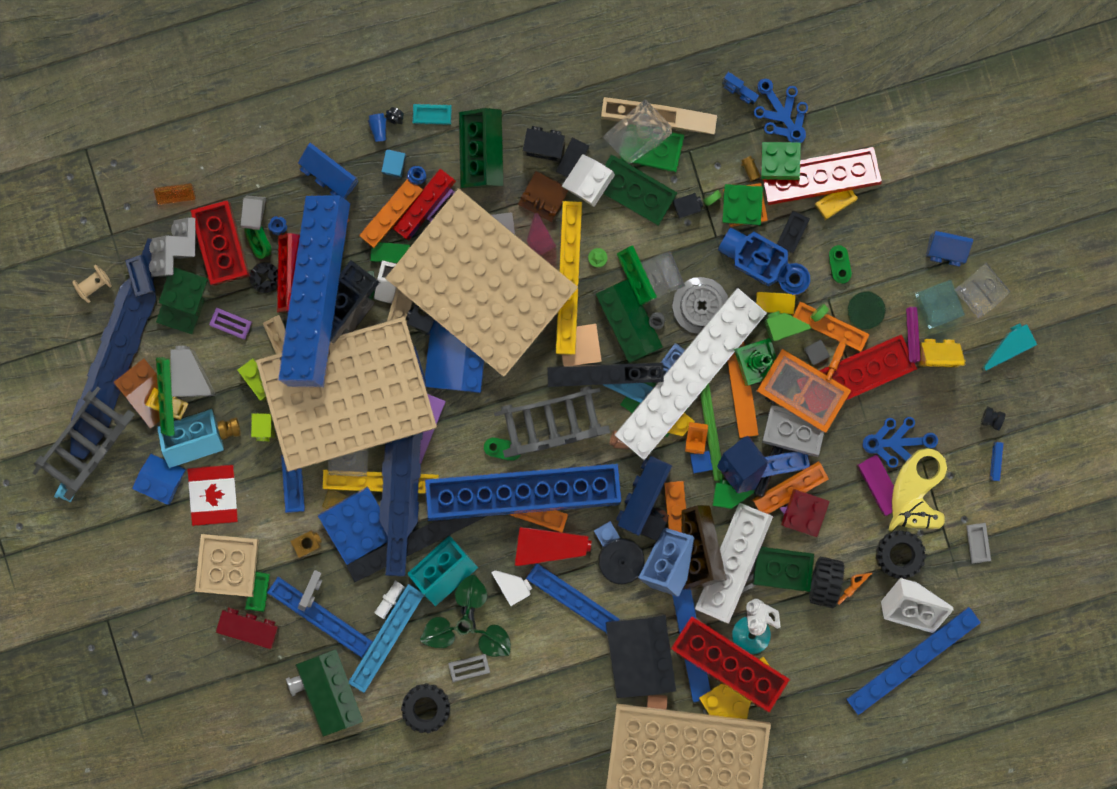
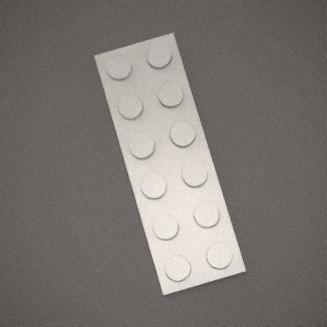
[695,503,773,623]

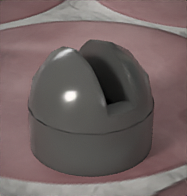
[649,312,665,329]

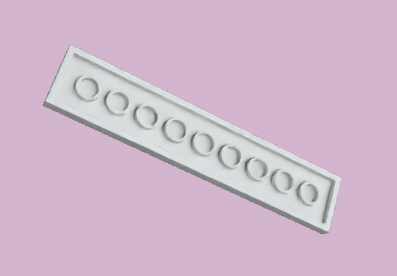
[615,288,767,460]

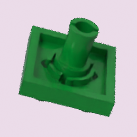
[734,338,782,386]

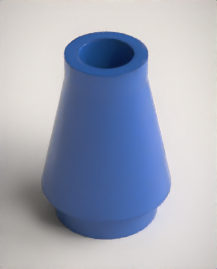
[368,113,386,142]

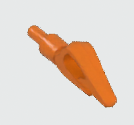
[826,338,847,381]
[837,573,872,605]

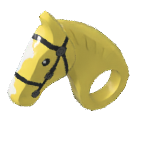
[888,448,947,532]

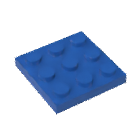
[318,486,388,565]

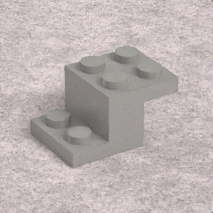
[149,218,195,277]

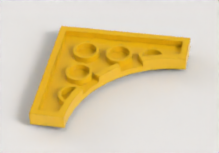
[699,657,769,719]

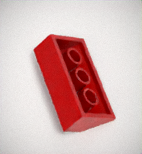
[277,233,300,313]

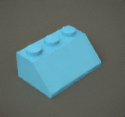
[157,409,224,468]

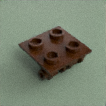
[518,171,568,223]

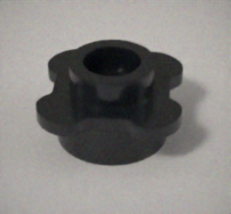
[385,107,404,124]

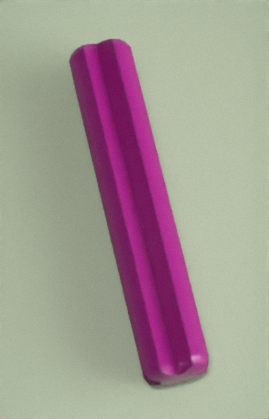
[906,307,921,363]

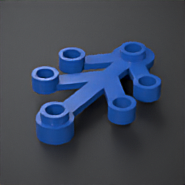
[754,79,808,143]
[863,417,938,468]

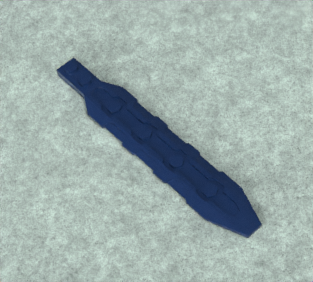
[70,238,156,459]
[379,346,426,576]

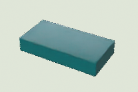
[413,104,452,125]

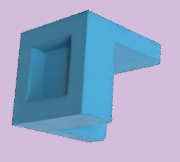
[381,150,406,178]

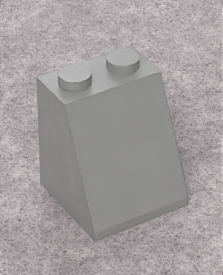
[170,346,215,397]

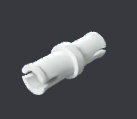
[374,581,405,619]

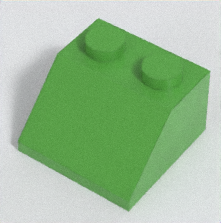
[764,311,811,342]

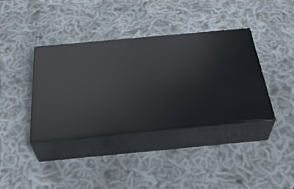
[556,137,589,177]

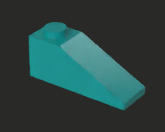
[982,323,1037,371]

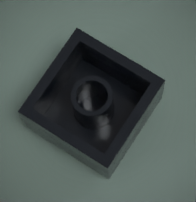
[523,126,565,162]

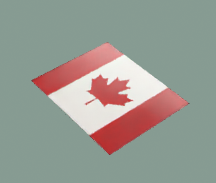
[187,465,238,526]

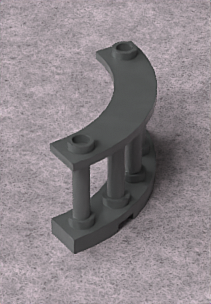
[33,386,135,501]
[494,386,610,458]

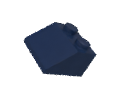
[717,436,769,493]

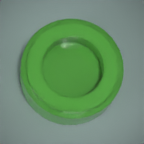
[702,190,722,206]
[810,304,829,322]

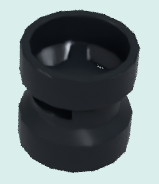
[980,406,1006,431]

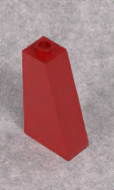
[515,527,592,566]

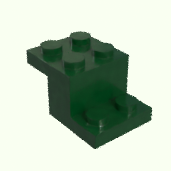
[156,267,208,335]

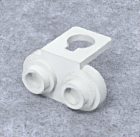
[746,599,780,636]

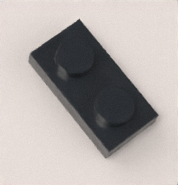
[777,211,810,254]

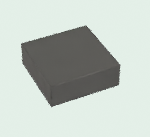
[804,340,830,365]

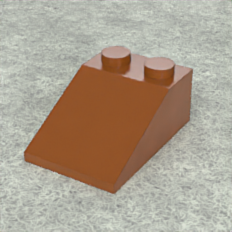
[114,358,160,429]

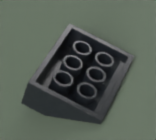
[605,613,676,698]

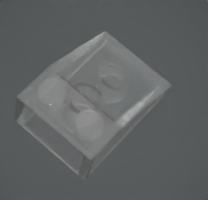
[603,99,672,164]

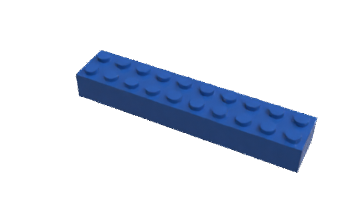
[278,195,350,387]
[425,464,621,521]

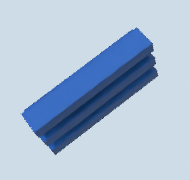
[990,442,1003,481]

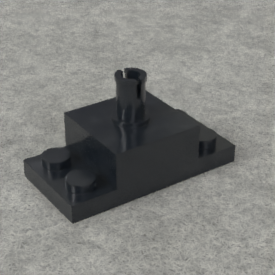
[330,260,380,344]

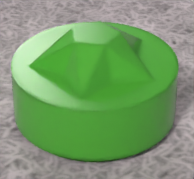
[588,248,607,268]

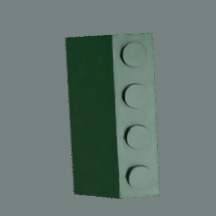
[459,108,503,188]
[595,279,663,364]
[295,649,364,737]

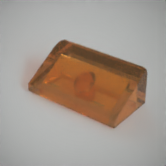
[154,183,196,204]

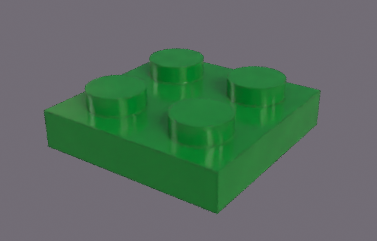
[761,142,801,180]
[722,184,763,225]

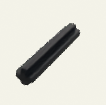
[754,446,783,497]

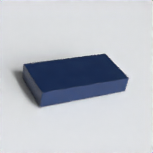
[125,254,155,297]

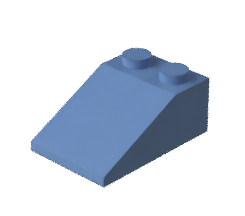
[638,528,694,597]

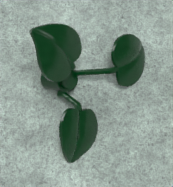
[420,574,511,657]

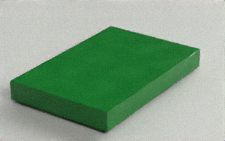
[620,122,684,173]

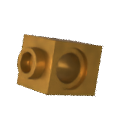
[290,530,322,558]

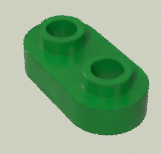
[244,226,271,259]
[828,245,852,284]
[484,438,521,461]

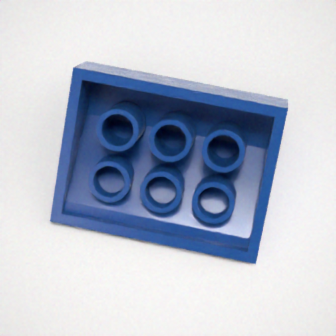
[425,320,485,393]

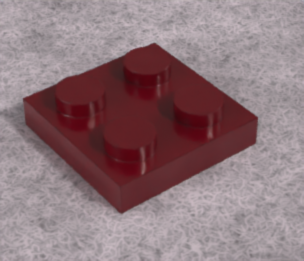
[781,489,830,537]

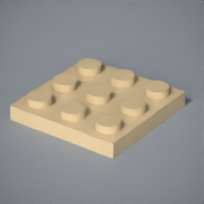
[195,534,259,597]

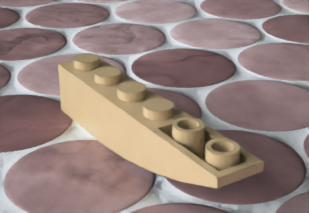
[601,97,717,135]

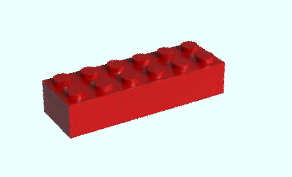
[670,616,790,712]

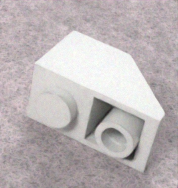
[374,261,396,304]

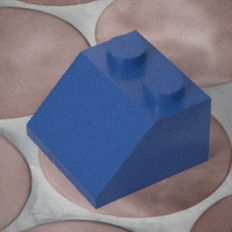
[926,231,973,267]
[132,454,186,505]

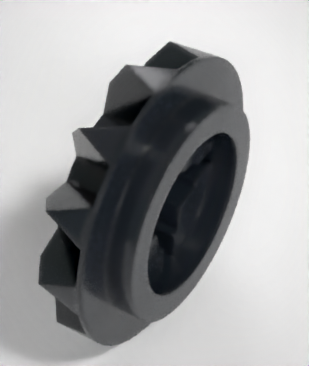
[249,262,278,293]

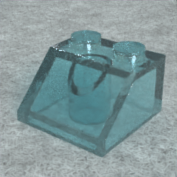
[915,280,965,329]

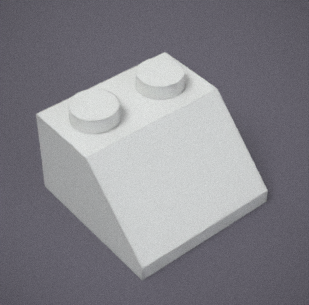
[562,154,615,207]

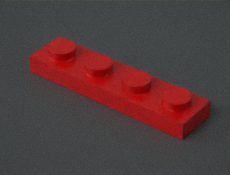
[393,169,456,241]

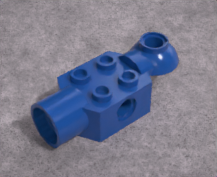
[718,227,810,295]

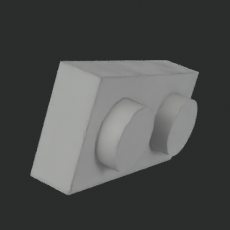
[297,570,323,611]

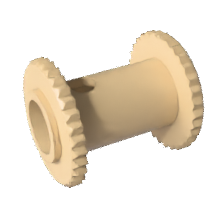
[73,265,112,303]

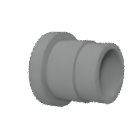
[286,676,304,697]

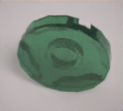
[847,291,886,330]

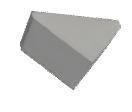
[241,195,266,230]

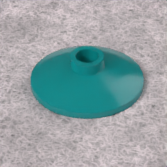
[732,616,771,654]

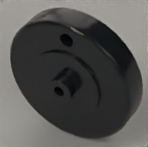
[598,538,645,585]

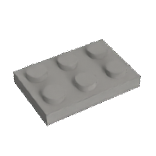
[762,405,824,457]

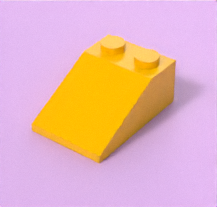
[918,339,965,367]

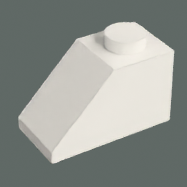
[492,570,532,606]

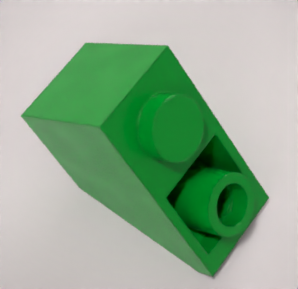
[712,480,754,509]

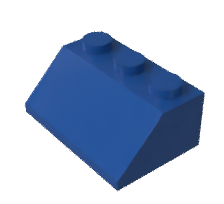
[298,143,359,199]

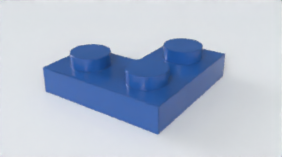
[722,72,759,104]

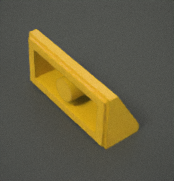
[756,292,796,314]

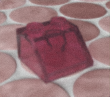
[527,213,556,257]

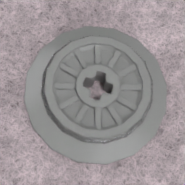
[672,277,728,334]

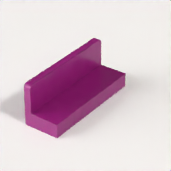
[857,455,894,516]

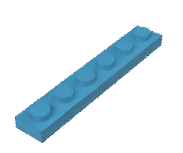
[349,584,424,693]

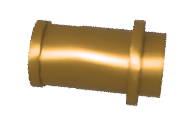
[741,156,761,181]

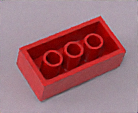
[190,200,250,286]

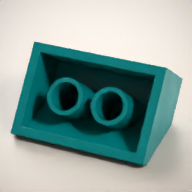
[407,535,478,606]

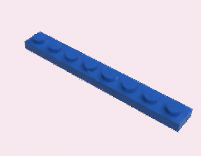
[846,607,981,715]

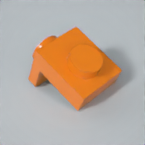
[685,422,708,454]

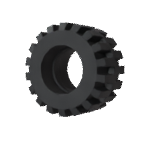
[876,530,926,579]
[809,556,845,608]
[401,683,450,733]

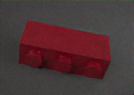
[215,607,279,649]

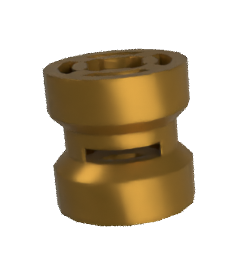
[218,417,241,440]

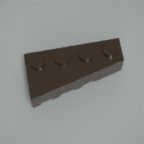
[682,505,727,590]

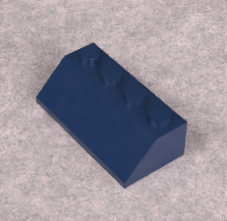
[616,456,672,536]

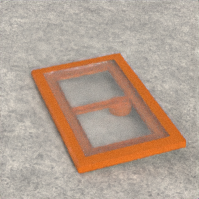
[757,349,851,433]

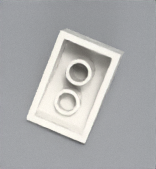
[881,578,953,633]

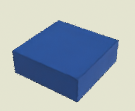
[690,451,713,473]

